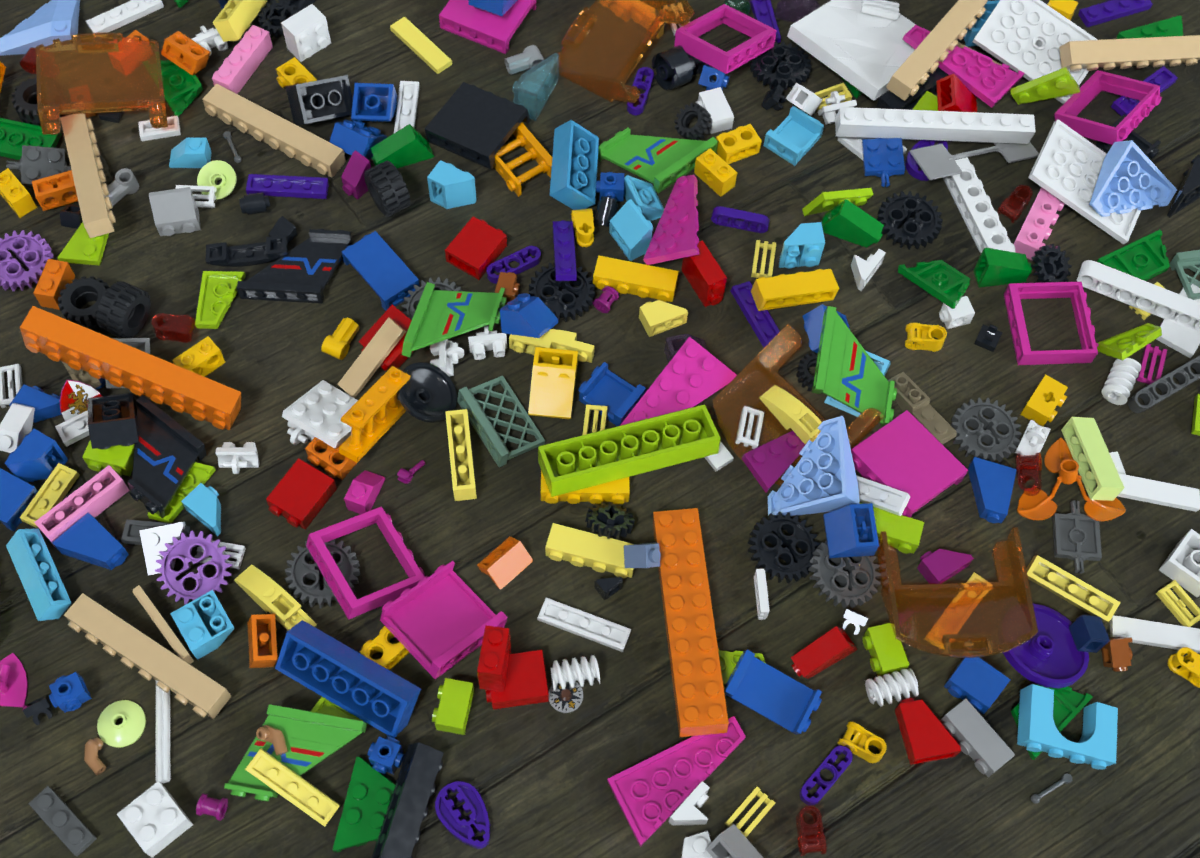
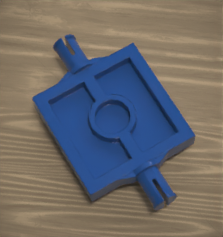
[862,138,905,187]

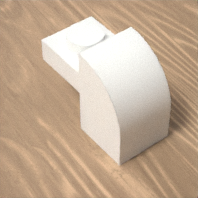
[786,83,822,116]

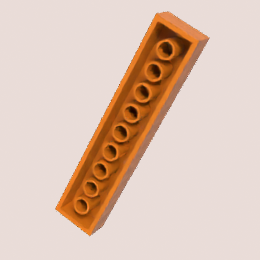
[20,306,241,430]
[653,508,729,737]

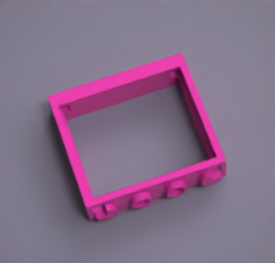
[674,4,777,74]
[1055,70,1161,145]
[1003,282,1099,365]
[306,506,425,620]

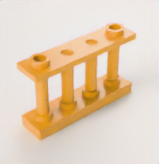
[494,122,552,197]
[339,366,411,463]

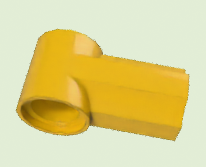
[321,317,360,360]

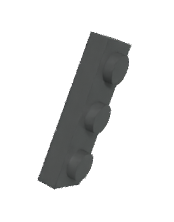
[28,786,97,857]

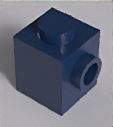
[1069,614,1110,653]

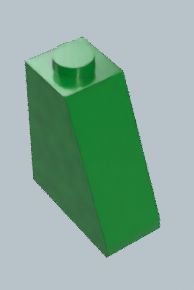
[371,124,434,168]
[821,199,884,248]
[973,248,1032,287]

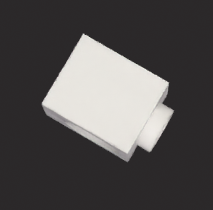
[939,296,975,329]

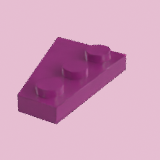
[741,431,805,493]

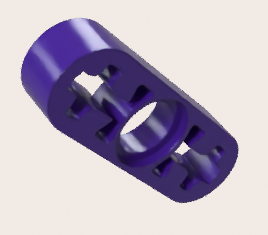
[627,67,654,115]
[711,206,770,233]
[487,246,541,284]
[800,746,853,805]

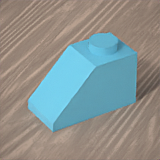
[169,138,212,168]
[181,483,221,536]

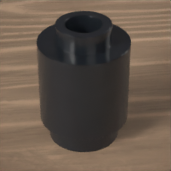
[239,192,270,215]
[595,196,618,227]

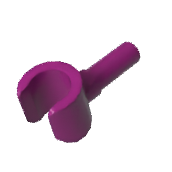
[397,460,425,484]

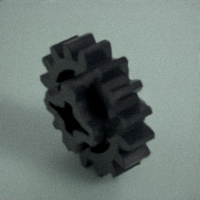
[258,0,298,38]
[1031,244,1072,283]
[585,502,635,539]

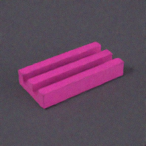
[1136,344,1167,385]

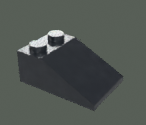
[285,75,353,125]
[1167,154,1200,218]
[88,393,138,450]

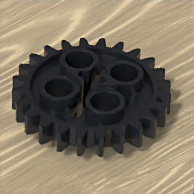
[750,41,812,90]
[876,191,943,250]
[529,263,595,322]
[748,512,820,584]

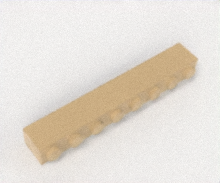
[886,0,988,101]
[1059,35,1200,72]
[202,84,346,178]
[60,111,116,238]
[64,593,231,719]

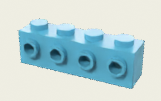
[6,528,71,621]

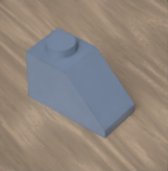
[623,543,661,568]

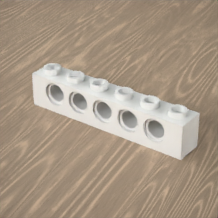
[943,157,1015,254]

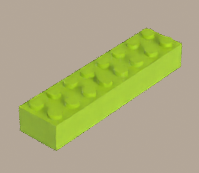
[538,404,721,497]

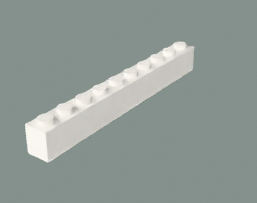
[835,107,1035,144]

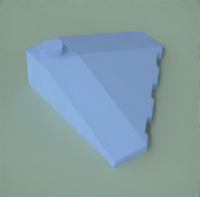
[0,0,80,56]
[1089,140,1177,217]
[768,416,859,517]

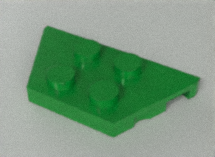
[1116,15,1183,39]
[143,60,203,117]
[1097,230,1170,281]
[898,260,970,309]
[1011,684,1093,760]
[332,757,395,852]

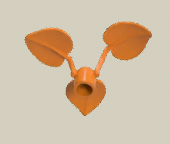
[1017,438,1126,521]

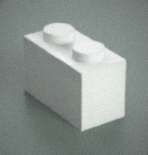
[696,87,734,134]

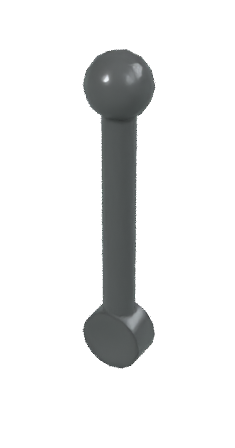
[223,131,242,163]
[1031,773,1072,804]

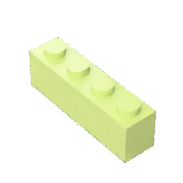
[1061,417,1124,501]

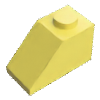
[639,300,688,337]

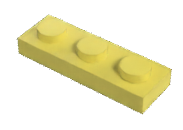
[20,463,80,528]

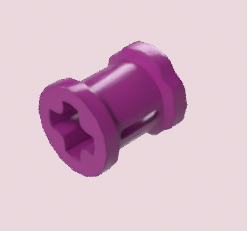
[593,286,619,313]
[196,793,228,821]

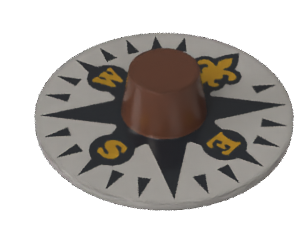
[548,682,583,713]

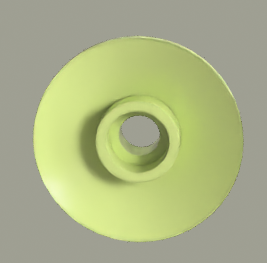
[197,160,237,200]
[97,700,146,748]

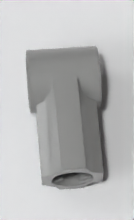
[505,45,545,74]
[106,168,139,206]

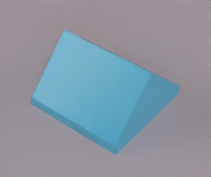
[624,175,664,221]

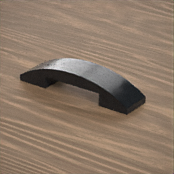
[206,235,288,267]

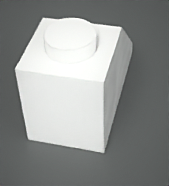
[0,403,35,453]

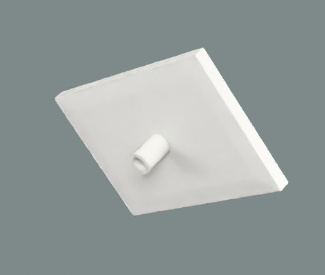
[972,0,1098,104]
[1028,120,1141,245]

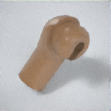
[256,725,288,756]
[84,738,106,775]

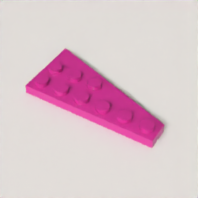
[902,25,1025,108]
[619,337,739,426]
[607,716,746,847]

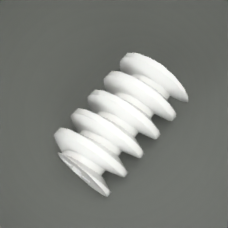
[1102,358,1141,405]
[551,655,600,691]
[865,669,919,707]

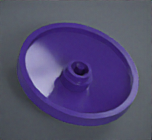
[998,604,1089,688]

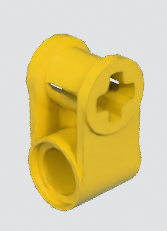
[571,208,594,247]
[905,323,947,352]
[1167,647,1200,688]
[838,722,886,763]

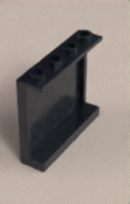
[424,82,530,170]

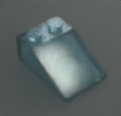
[512,53,559,121]

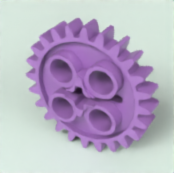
[0,230,54,291]
[155,531,233,605]

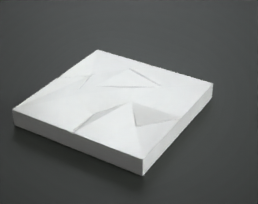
[787,0,916,100]

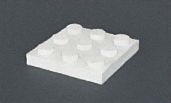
[282,380,358,449]

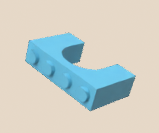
[1017,684,1118,770]

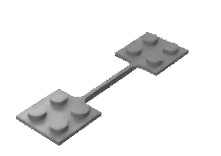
[910,141,1039,180]

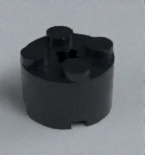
[652,45,695,90]

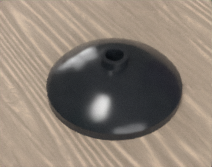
[397,362,457,423]

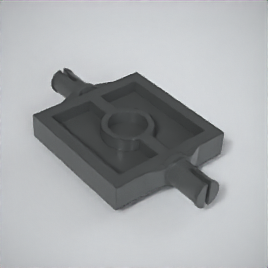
[6,145,71,187]
[1052,500,1102,574]

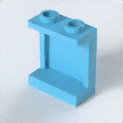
[763,106,824,166]

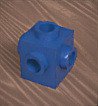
[698,65,730,90]
[596,172,624,201]
[49,672,92,712]
[368,736,405,774]

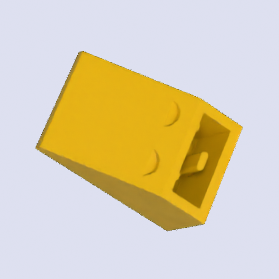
[528,347,578,419]

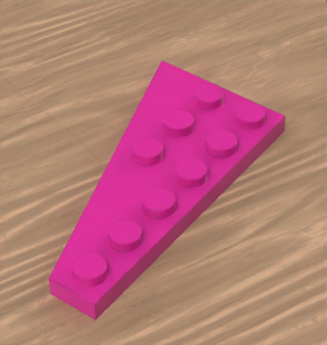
[643,174,699,265]

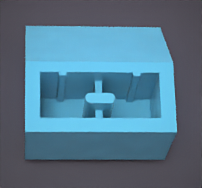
[427,160,477,209]
[609,199,653,261]
[778,222,825,269]
[170,590,235,660]

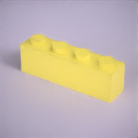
[213,0,267,42]
[445,409,477,501]
[545,523,635,578]
[1022,555,1121,622]

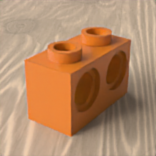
[161,31,210,75]
[31,170,78,211]
[305,437,357,480]

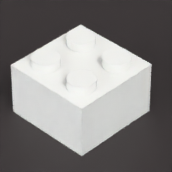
[281,4,331,62]
[1159,529,1200,598]
[117,781,193,858]

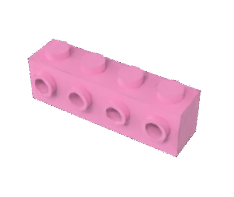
[212,25,273,94]
[1014,187,1065,261]
[34,465,130,544]

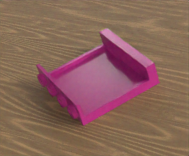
[439,0,536,54]
[851,410,968,518]
[380,561,508,679]

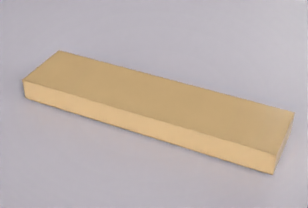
[338,317,406,398]
[132,585,194,664]

